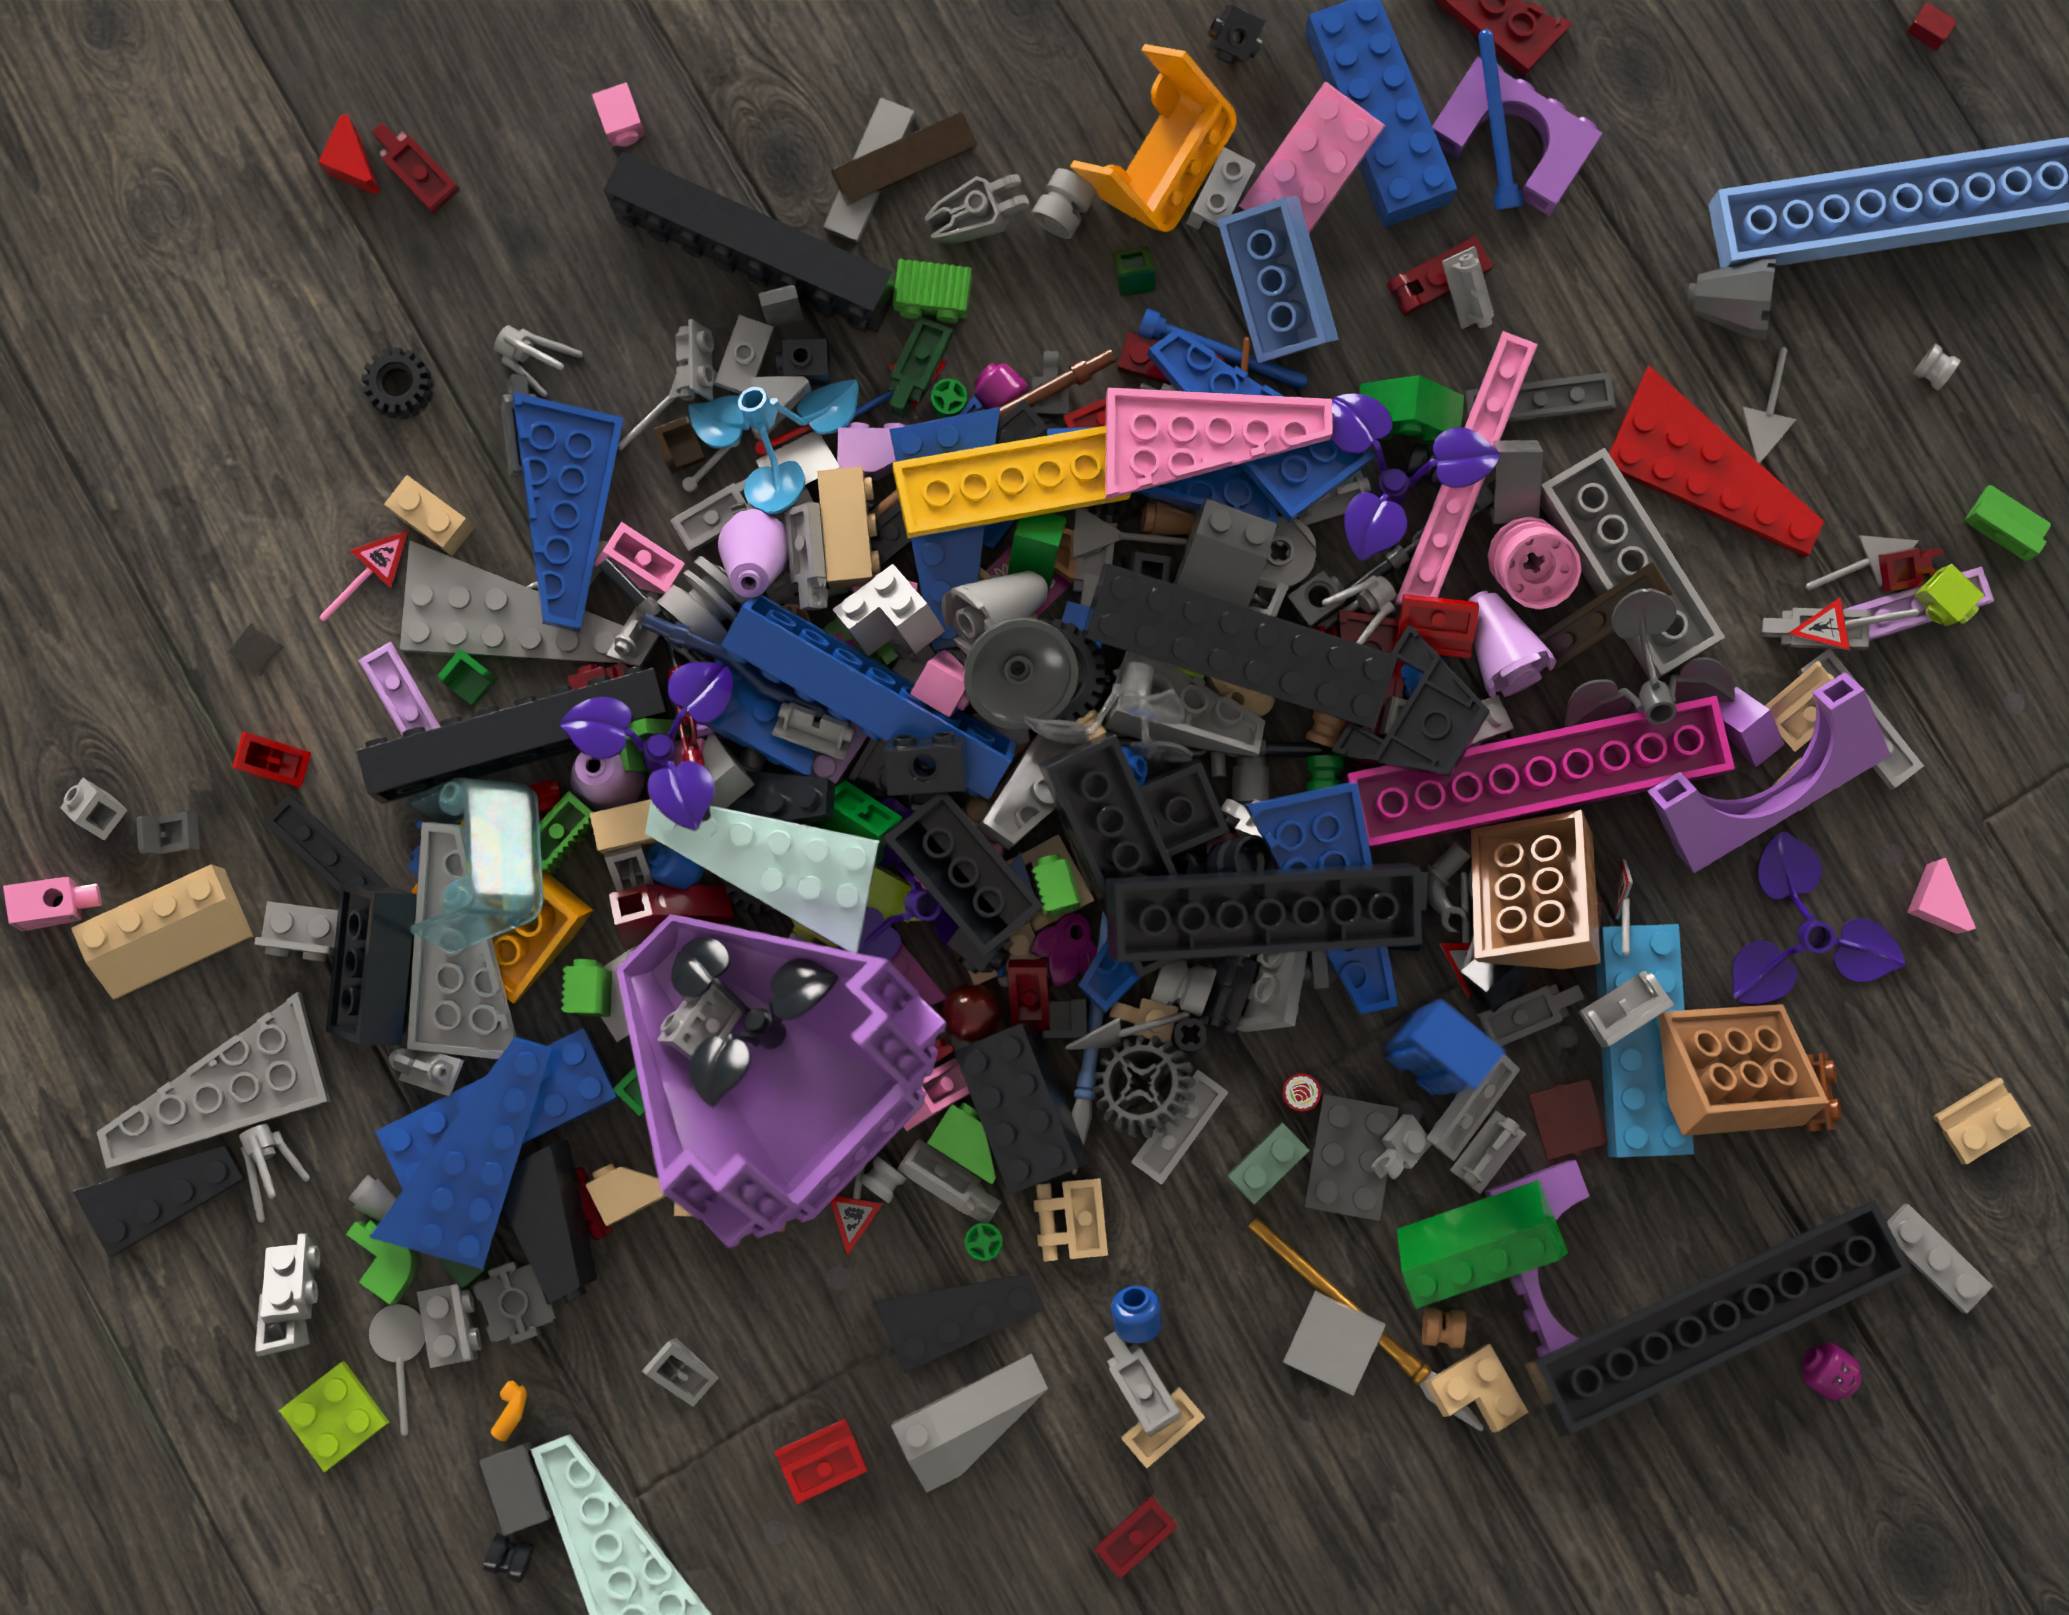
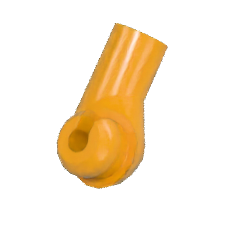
[491,1380,528,1441]

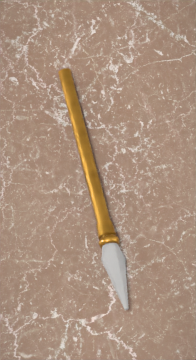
[1247,1216,1483,1431]

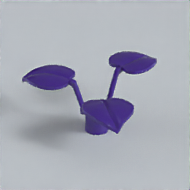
[1331,393,1500,562]
[560,662,732,831]
[838,798,959,961]
[1732,831,1905,1004]

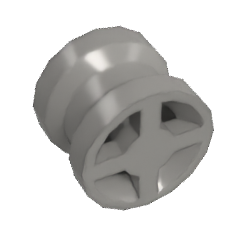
[1913,344,1961,390]
[859,1156,907,1203]

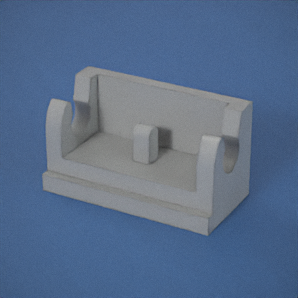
[1579,971,1674,1048]

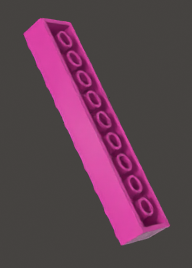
[1343,696,1735,850]

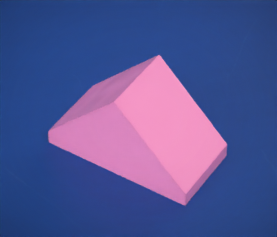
[1907,858,1976,934]

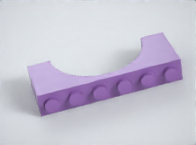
[1647,672,1891,873]
[1484,1160,1590,1357]

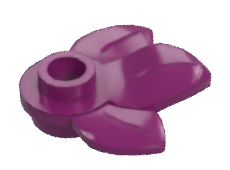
[1030,913,1097,986]

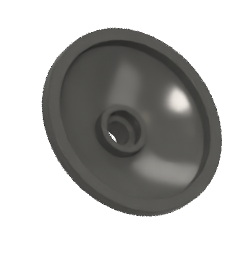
[963,618,1078,730]

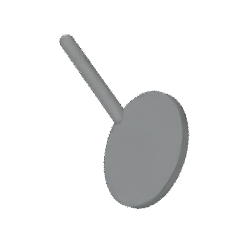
[369,1304,425,1436]

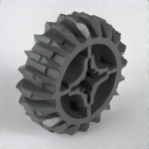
[1093,1035,1196,1138]

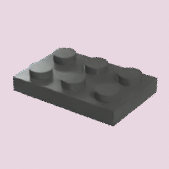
[1303,1094,1399,1221]

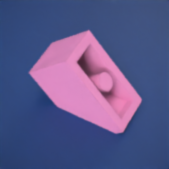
[594,522,685,595]
[910,649,970,717]
[904,1058,970,1131]

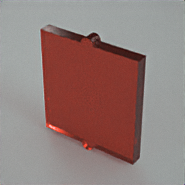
[1528,1079,1608,1159]

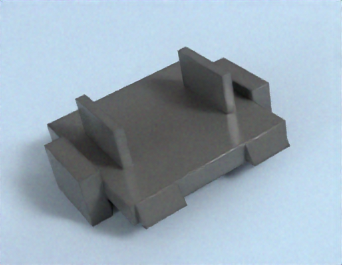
[473,1261,556,1344]

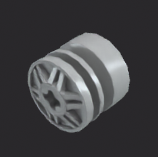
[657,556,749,644]

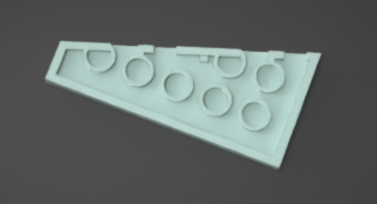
[645,801,880,954]
[531,1434,712,1615]

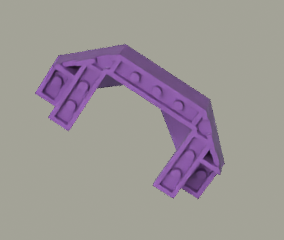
[616,914,946,1248]

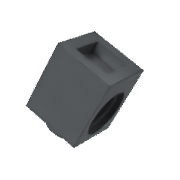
[1285,570,1346,628]

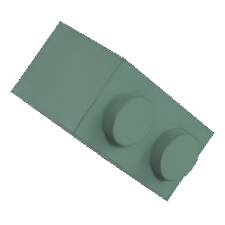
[1225,1123,1310,1204]

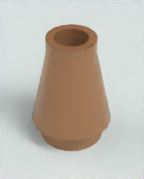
[1140,500,1195,536]

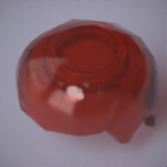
[942,984,1001,1041]

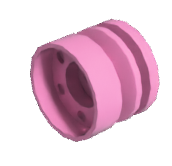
[1487,517,1581,609]

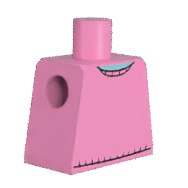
[3,877,101,932]

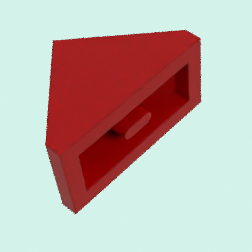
[318,114,381,194]
[232,731,311,788]

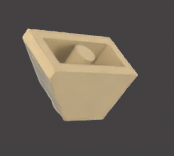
[586,1164,667,1226]

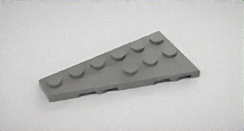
[400,541,624,665]
[407,822,516,1059]
[97,992,331,1169]

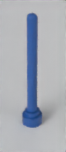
[1478,29,1524,210]
[1137,308,1308,388]

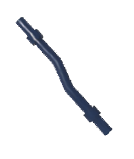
[641,613,851,726]

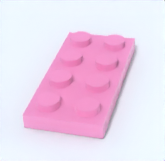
[1239,82,1386,234]

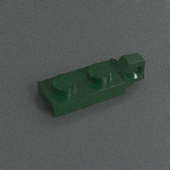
[889,317,954,418]

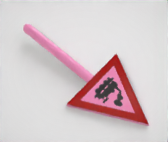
[320,530,409,621]

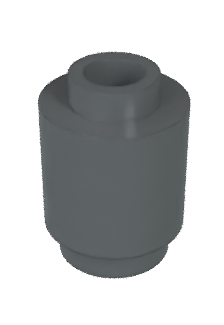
[1232,756,1270,805]

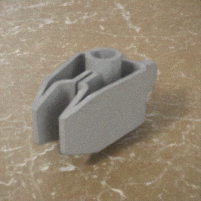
[925,174,1029,243]

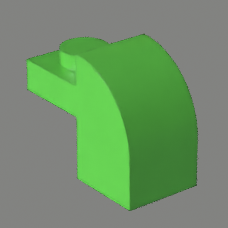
[346,1219,419,1304]

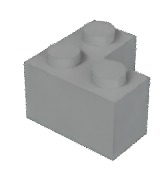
[833,564,945,656]

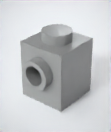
[60,778,127,841]

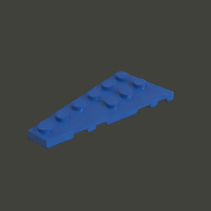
[1147,328,1376,523]
[513,392,623,632]
[889,407,1000,651]
[1244,782,1398,1014]
[369,1037,552,1269]

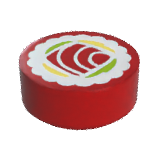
[1282,1073,1321,1112]

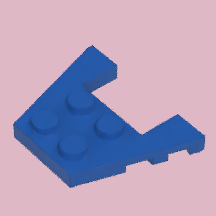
[703,659,815,776]

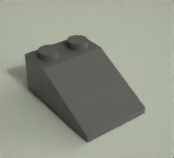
[1174,499,1277,608]

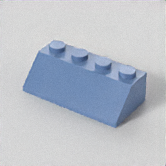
[1217,196,1339,363]

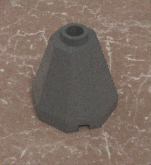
[1687,258,1776,340]

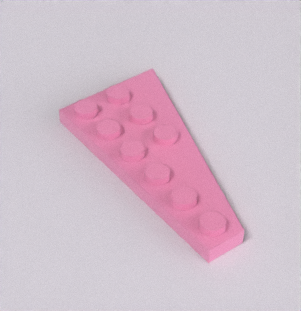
[1105,388,1332,500]

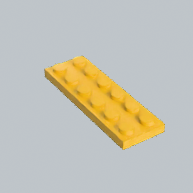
[892,426,1131,538]

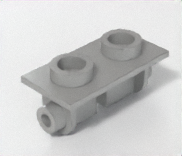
[1442,246,1494,329]
[675,319,715,400]
[1298,470,1371,525]
[606,592,671,667]
[772,701,856,761]
[389,1048,464,1097]
[1450,1110,1526,1194]

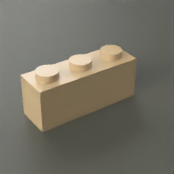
[817,466,881,589]

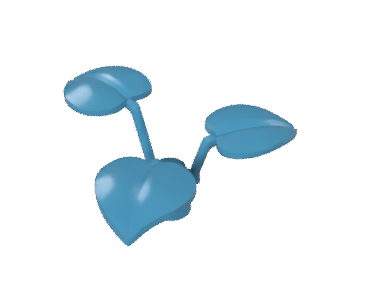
[689,380,859,515]

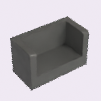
[1489,440,1544,524]
[479,1441,554,1536]

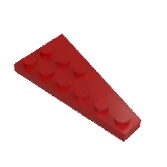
[1609,366,1824,557]

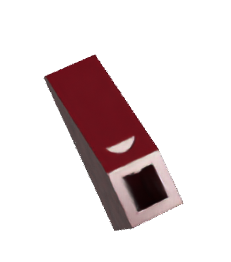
[609,884,735,948]

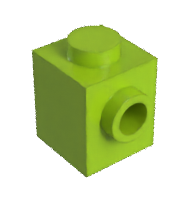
[1914,564,1984,626]

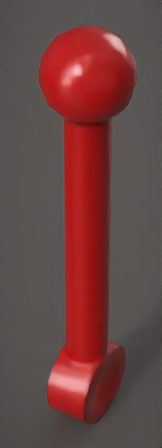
[755,423,812,456]

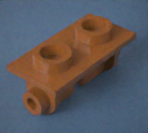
[1806,1053,1841,1132]

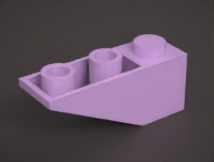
[837,422,906,481]

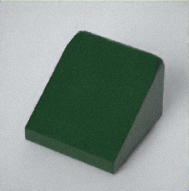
[1112,247,1156,297]
[439,1257,493,1288]

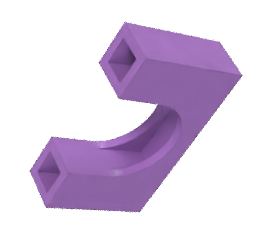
[1432,57,1602,216]

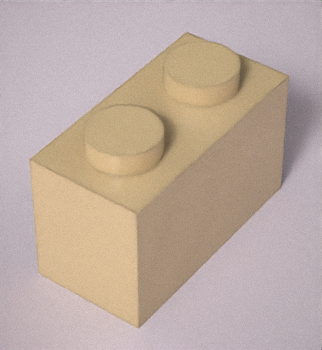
[384,475,474,557]

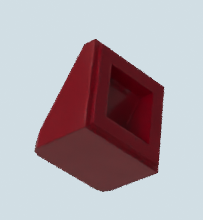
[1906,1,1957,51]

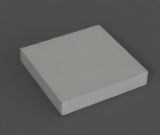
[1283,1291,1386,1396]

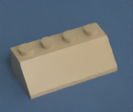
[71,864,254,1000]

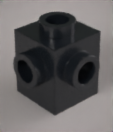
[1207,4,1266,66]

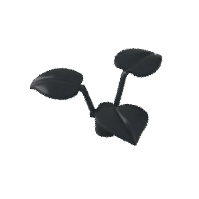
[671,938,839,1108]

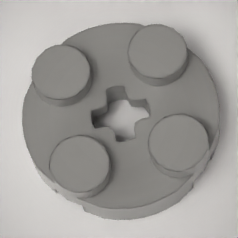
[1259,516,1316,589]

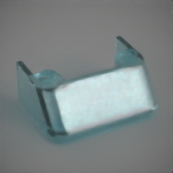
[408,778,543,953]

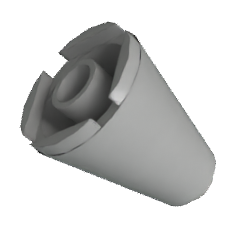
[941,570,1048,654]

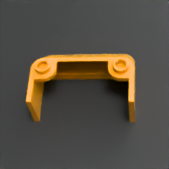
[1070,44,1236,232]

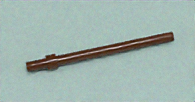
[999,349,1117,419]

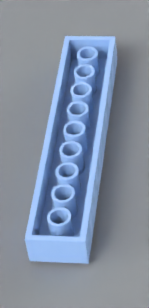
[1708,137,2069,269]

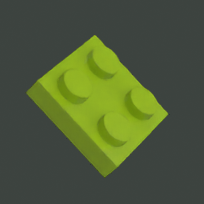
[279,1361,390,1472]

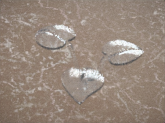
[1023,662,1193,764]

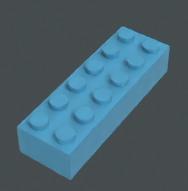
[1596,924,1694,1157]

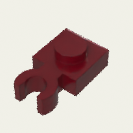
[1878,548,1944,592]
[567,662,634,690]

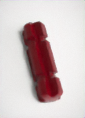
[575,1167,613,1240]

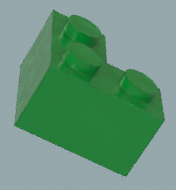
[1359,375,1464,446]

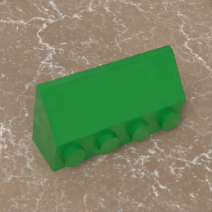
[1397,1179,1568,1308]

